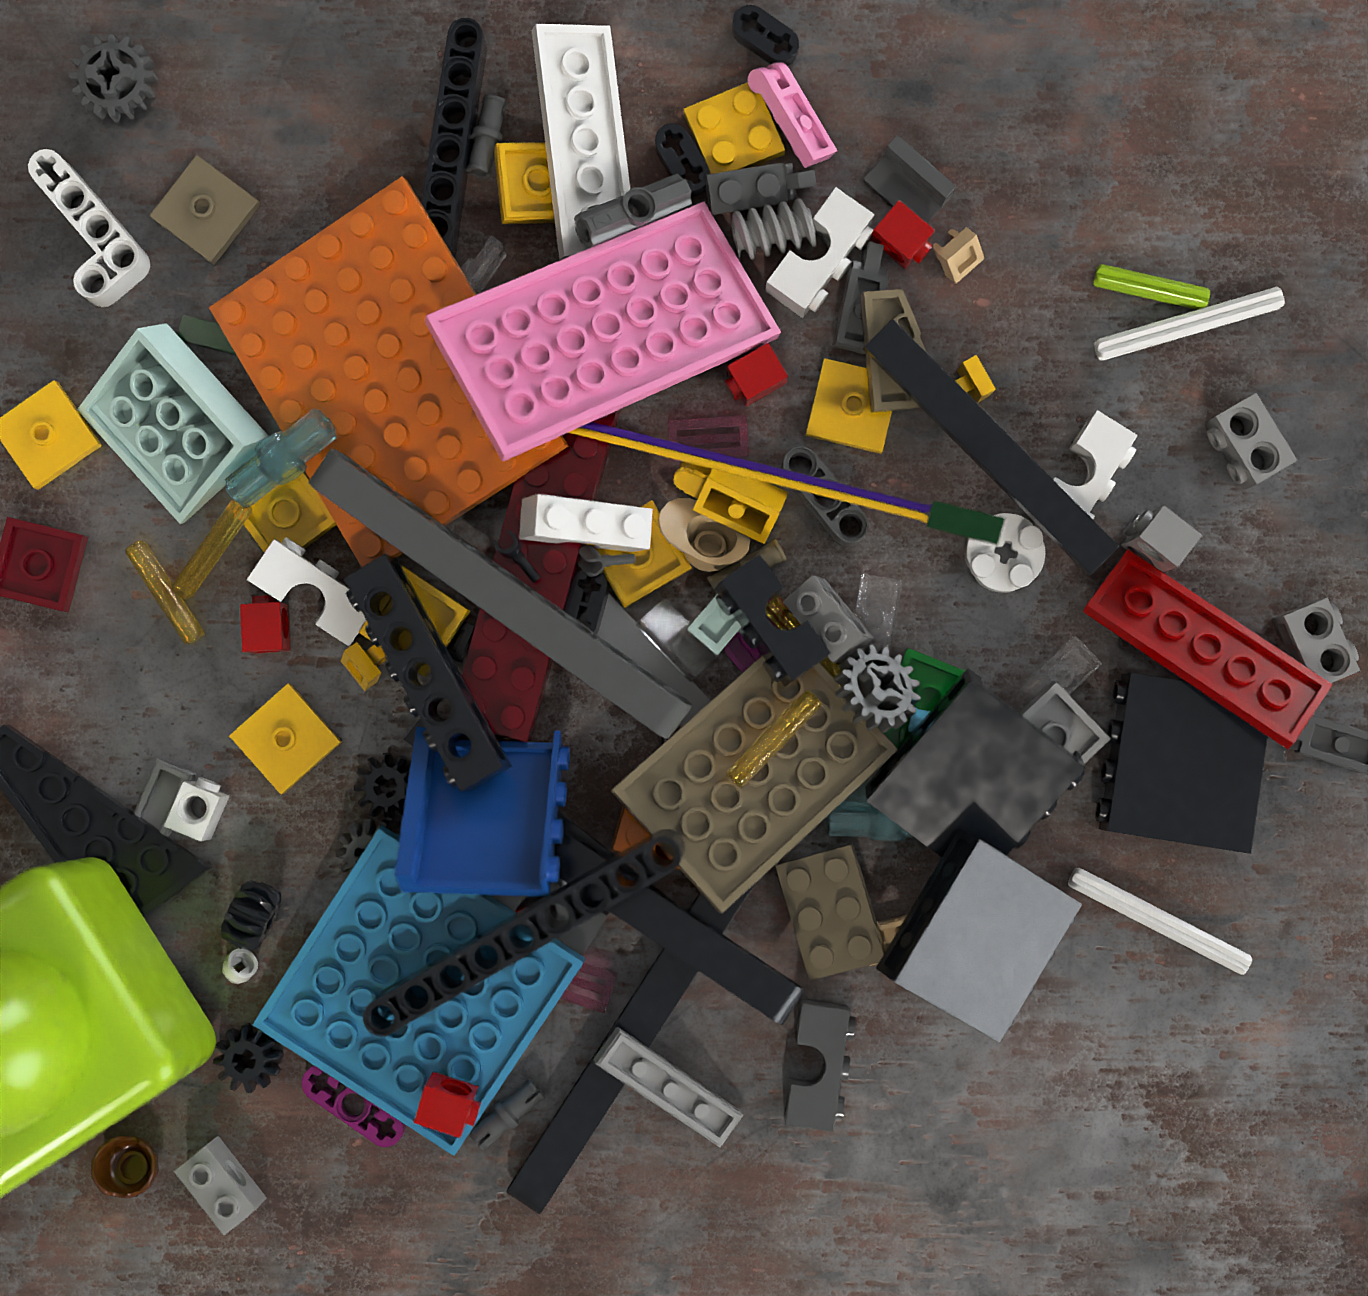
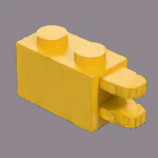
[673,461,789,544]

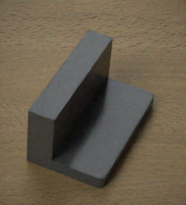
[864,135,956,224]

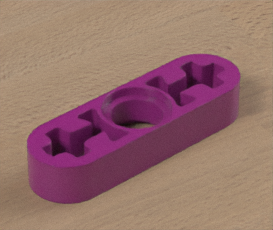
[302,1065,406,1147]

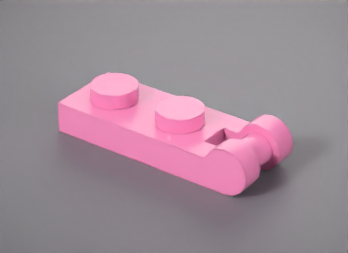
[748,62,837,168]

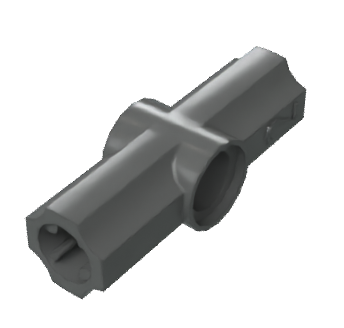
[574,173,692,249]

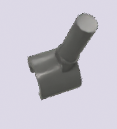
[577,545,635,577]

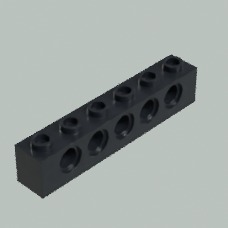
[344,554,512,792]

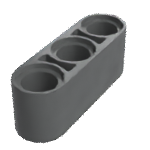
[781,446,869,547]

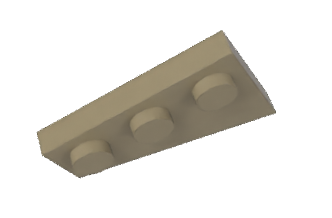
[860,289,927,413]

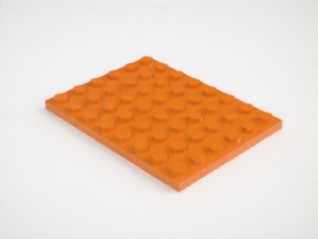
[209,176,568,567]

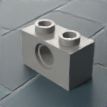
[174,1136,267,1235]

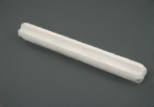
[1094,287,1285,361]
[1068,868,1252,974]

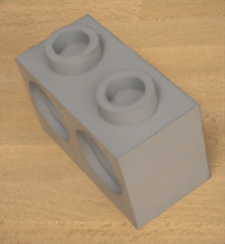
[1205,393,1298,490]
[1120,505,1203,572]
[783,575,874,664]
[1271,597,1360,683]

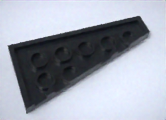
[0,725,212,918]

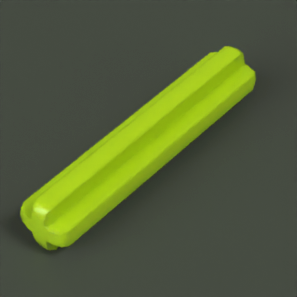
[1093,264,1210,310]

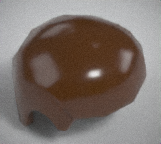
[91,1135,159,1198]

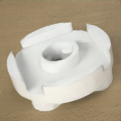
[964,513,1045,593]

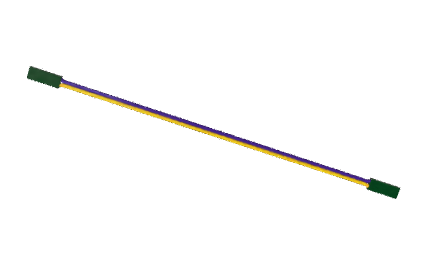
[177,315,1005,546]

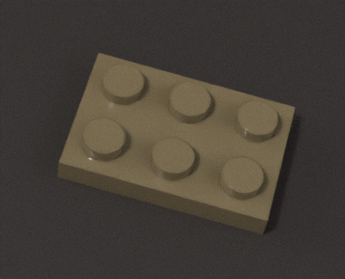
[775,843,885,981]

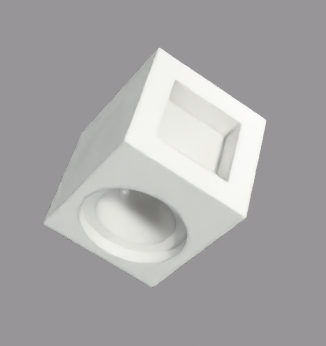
[164,777,229,841]

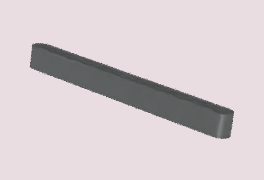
[308,448,692,739]

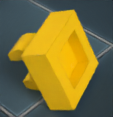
[955,355,996,403]
[340,642,386,691]

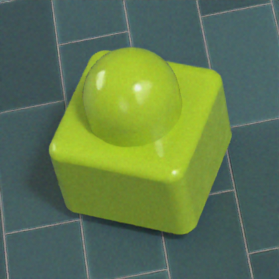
[0,857,216,1197]

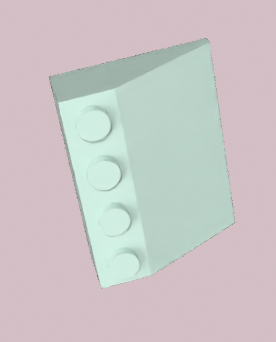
[77,323,270,524]

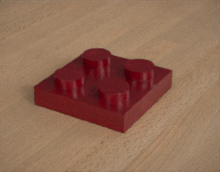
[0,517,88,613]

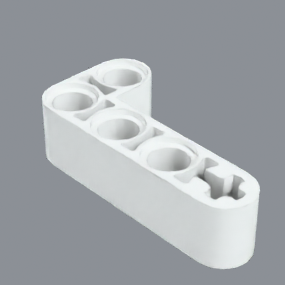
[28,149,150,307]

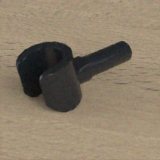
[494,530,541,583]

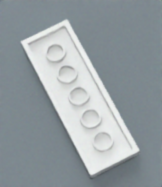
[532,24,634,260]

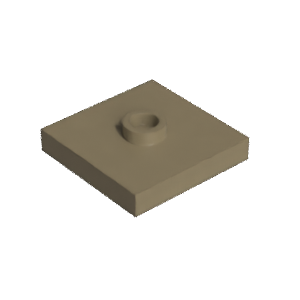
[149,154,261,265]

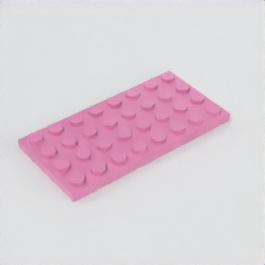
[425,202,781,462]

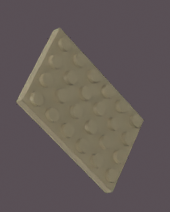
[611,656,898,914]

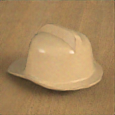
[658,498,750,572]

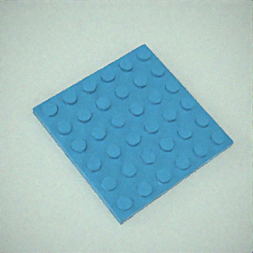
[252,825,585,1156]

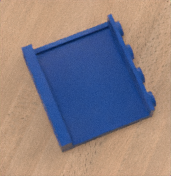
[395,727,570,897]

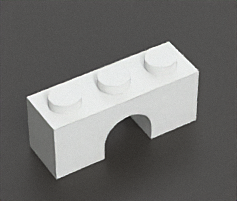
[765,187,874,318]
[1053,410,1138,519]
[519,494,653,552]
[247,537,366,646]

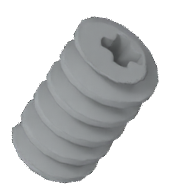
[731,198,816,261]

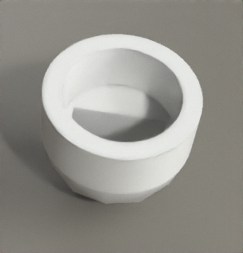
[222,948,258,984]

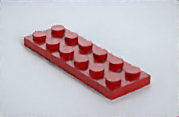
[1082,550,1333,750]

